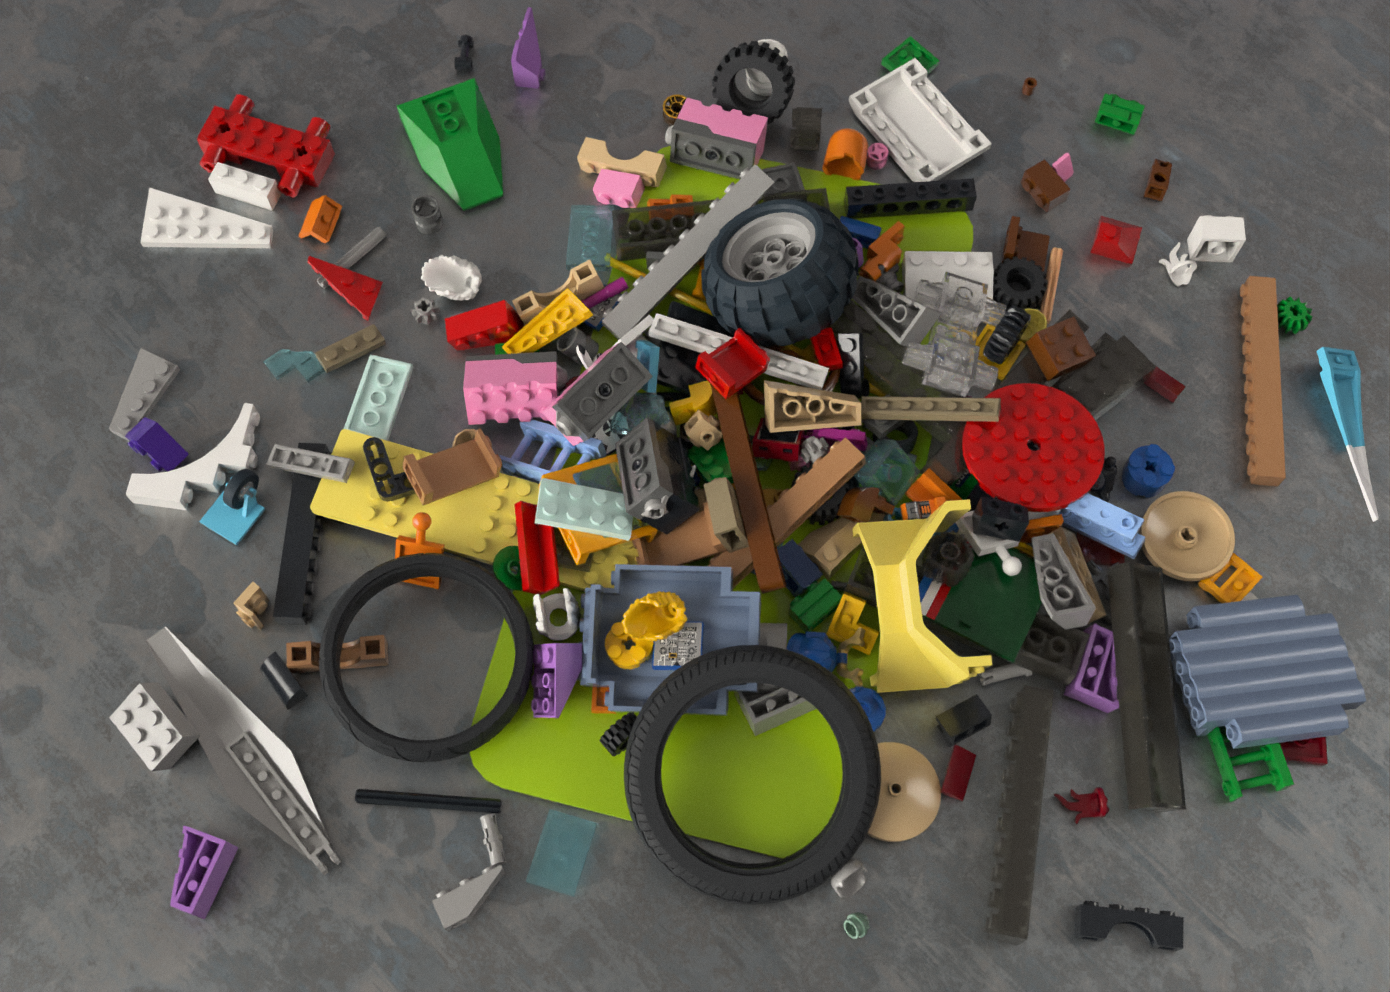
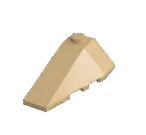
[798,512,885,580]

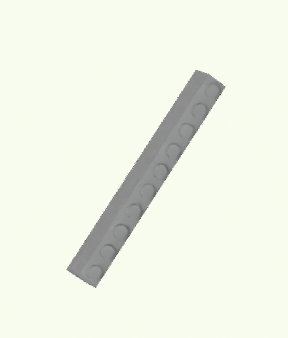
[602,164,774,340]

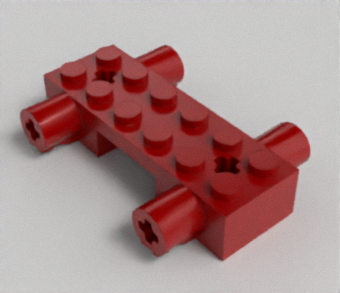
[197,94,335,198]

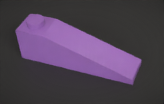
[511,7,545,89]

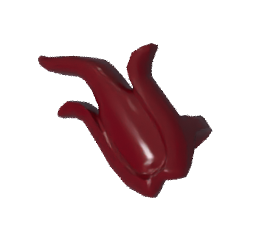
[1054,787,1110,824]

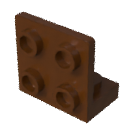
[1001,216,1050,272]

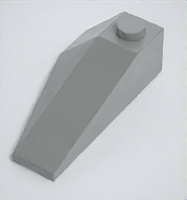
[1031,534,1096,629]

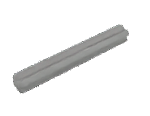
[317,227,386,289]

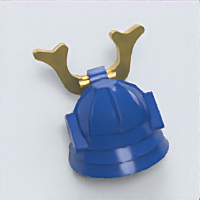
[786,627,865,687]

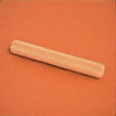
[1040,247,1063,325]

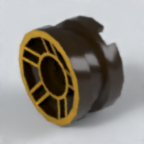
[663,94,687,126]

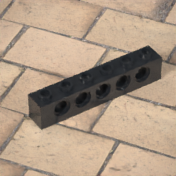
[844,178,977,219]

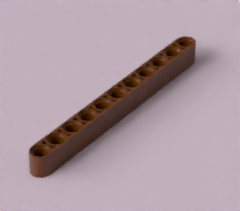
[710,383,786,594]

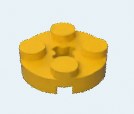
[605,622,654,669]

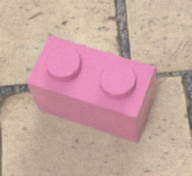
[593,169,645,209]

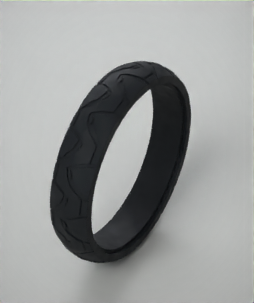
[319,553,534,762]

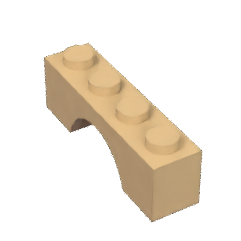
[577,137,667,187]
[512,259,605,325]

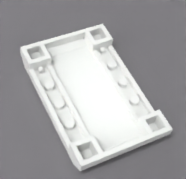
[849,58,992,182]

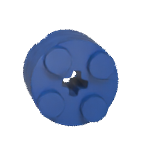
[1121,444,1175,498]

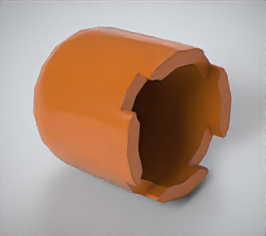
[822,128,868,180]

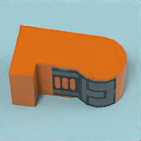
[900,496,946,520]

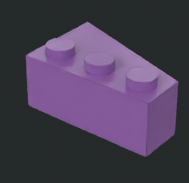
[1064,624,1119,713]
[170,825,238,920]

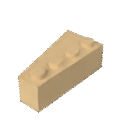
[764,380,861,433]

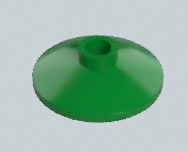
[493,546,523,591]

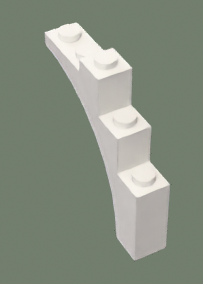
[126,403,260,510]

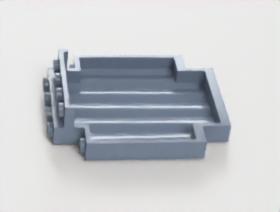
[577,564,761,716]
[1167,595,1366,749]

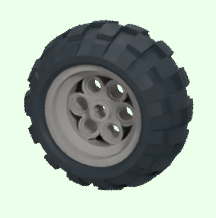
[702,198,859,347]

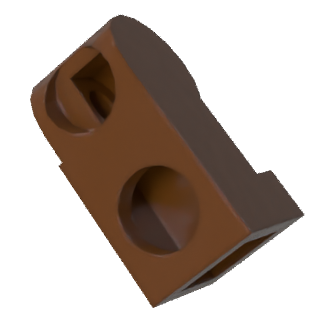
[1143,158,1172,201]

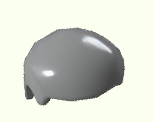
[831,859,868,899]

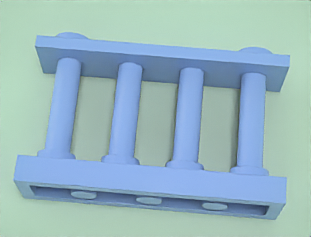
[499,419,607,485]
[1059,493,1145,559]

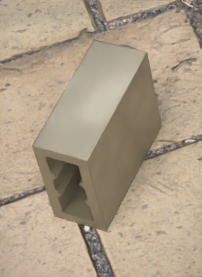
[703,477,749,553]

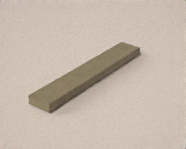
[861,396,1001,422]

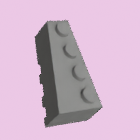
[852,276,942,350]

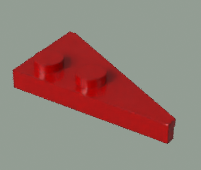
[307,256,383,321]

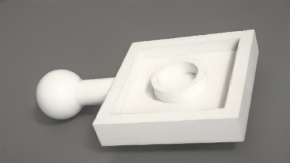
[955,511,1022,576]

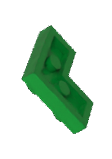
[881,36,940,75]

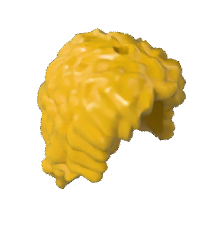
[622,591,688,641]

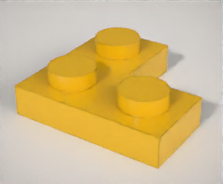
[826,592,879,655]

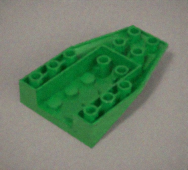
[397,78,504,211]

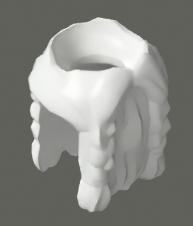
[533,588,581,641]

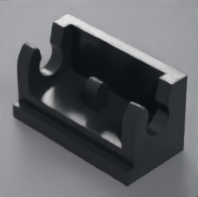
[936,694,992,747]

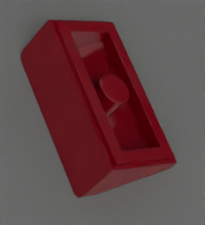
[1136,362,1186,403]
[941,745,976,801]

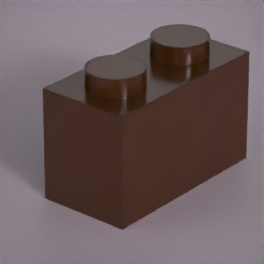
[1021,159,1071,213]

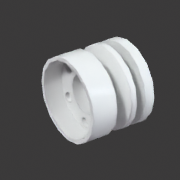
[745,39,788,96]

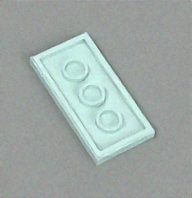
[344,354,414,441]

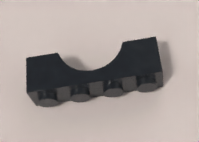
[1074,901,1184,951]

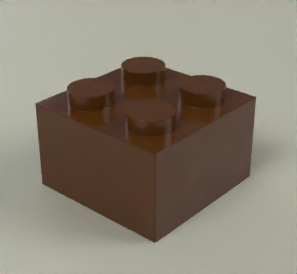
[1026,316,1096,382]

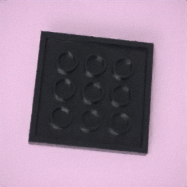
[657,301,734,396]

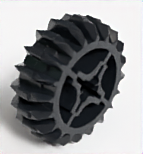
[983,306,1031,365]

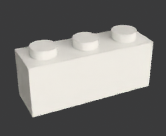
[208,162,281,211]

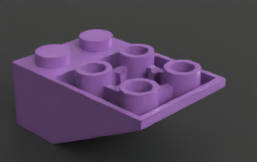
[531,643,582,718]

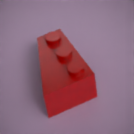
[445,300,524,351]

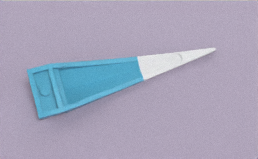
[1316,347,1379,522]

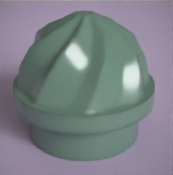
[844,912,870,939]

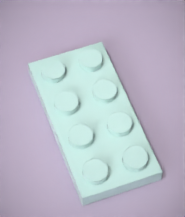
[535,478,633,541]

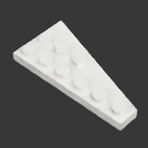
[140,187,273,248]

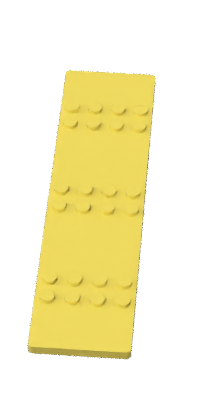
[310,429,640,592]

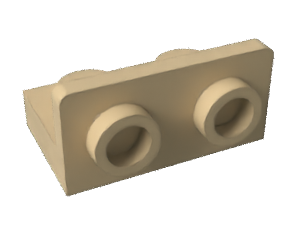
[233,581,270,630]

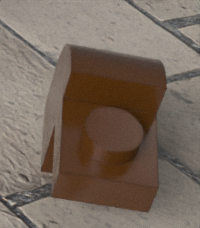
[837,487,895,523]

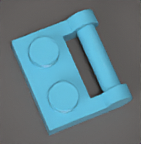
[635,340,660,393]

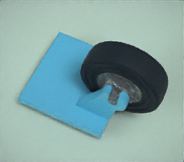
[199,469,265,545]

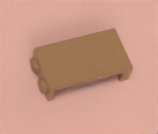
[402,428,502,506]
[632,502,727,566]

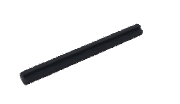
[355,789,502,813]

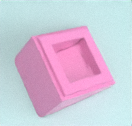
[1052,153,1074,182]

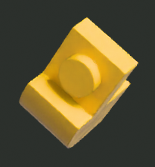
[669,380,717,425]

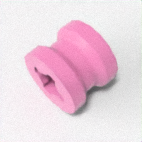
[866,143,889,170]

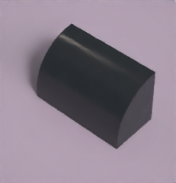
[260,651,308,710]

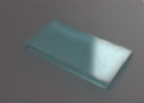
[566,205,614,271]

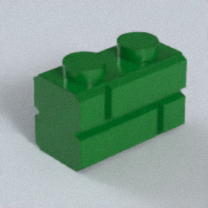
[1094,93,1145,135]
[788,579,842,633]

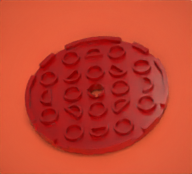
[962,383,1105,512]

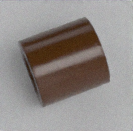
[1022,77,1037,96]

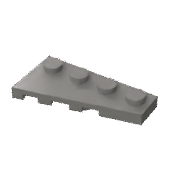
[109,348,180,441]

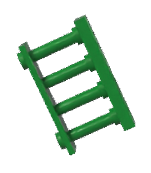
[1207,727,1294,802]

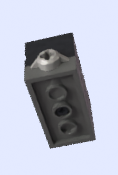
[615,417,700,535]

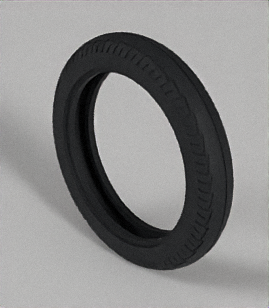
[624,645,881,905]

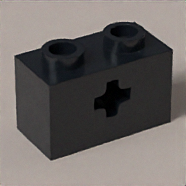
[972,497,1029,542]

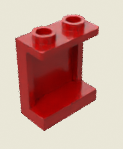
[695,328,770,399]

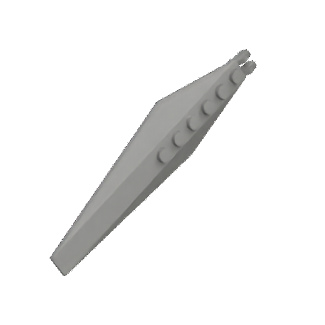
[146,626,342,875]

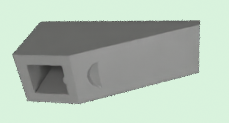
[432,864,505,932]

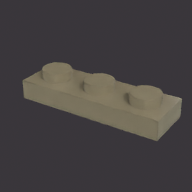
[315,324,386,373]

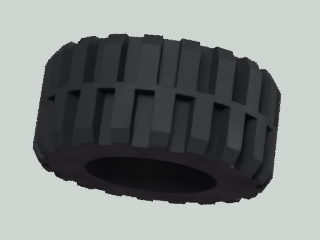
[712,41,795,125]

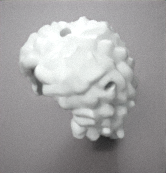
[421,255,482,301]

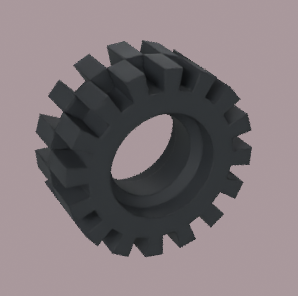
[600,712,637,756]

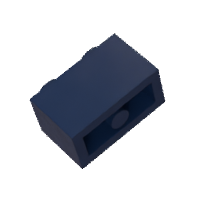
[778,539,823,598]

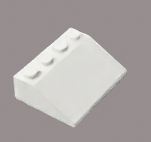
[902,251,994,323]

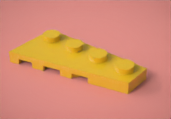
[502,288,593,354]

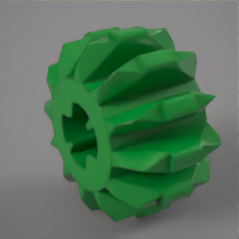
[1277,296,1312,335]

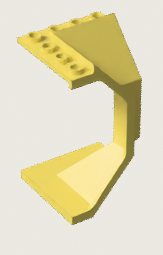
[852,500,992,693]

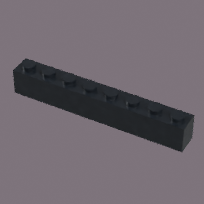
[273,443,332,625]

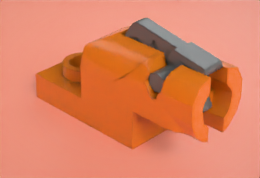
[859,221,905,282]

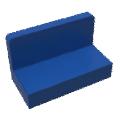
[840,216,881,249]

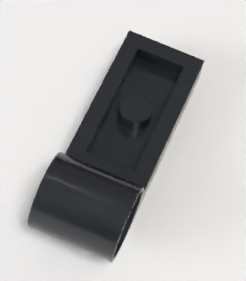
[838,333,870,399]

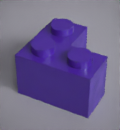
[125,417,189,472]

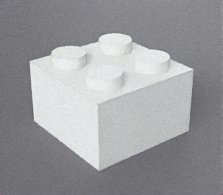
[1187,215,1246,262]

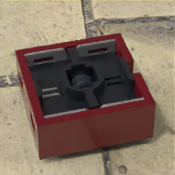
[752,418,806,462]

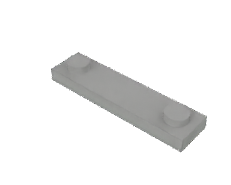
[266,444,355,483]

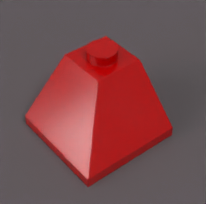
[1090,216,1142,265]

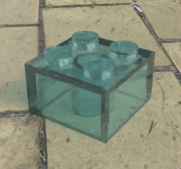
[854,439,920,506]

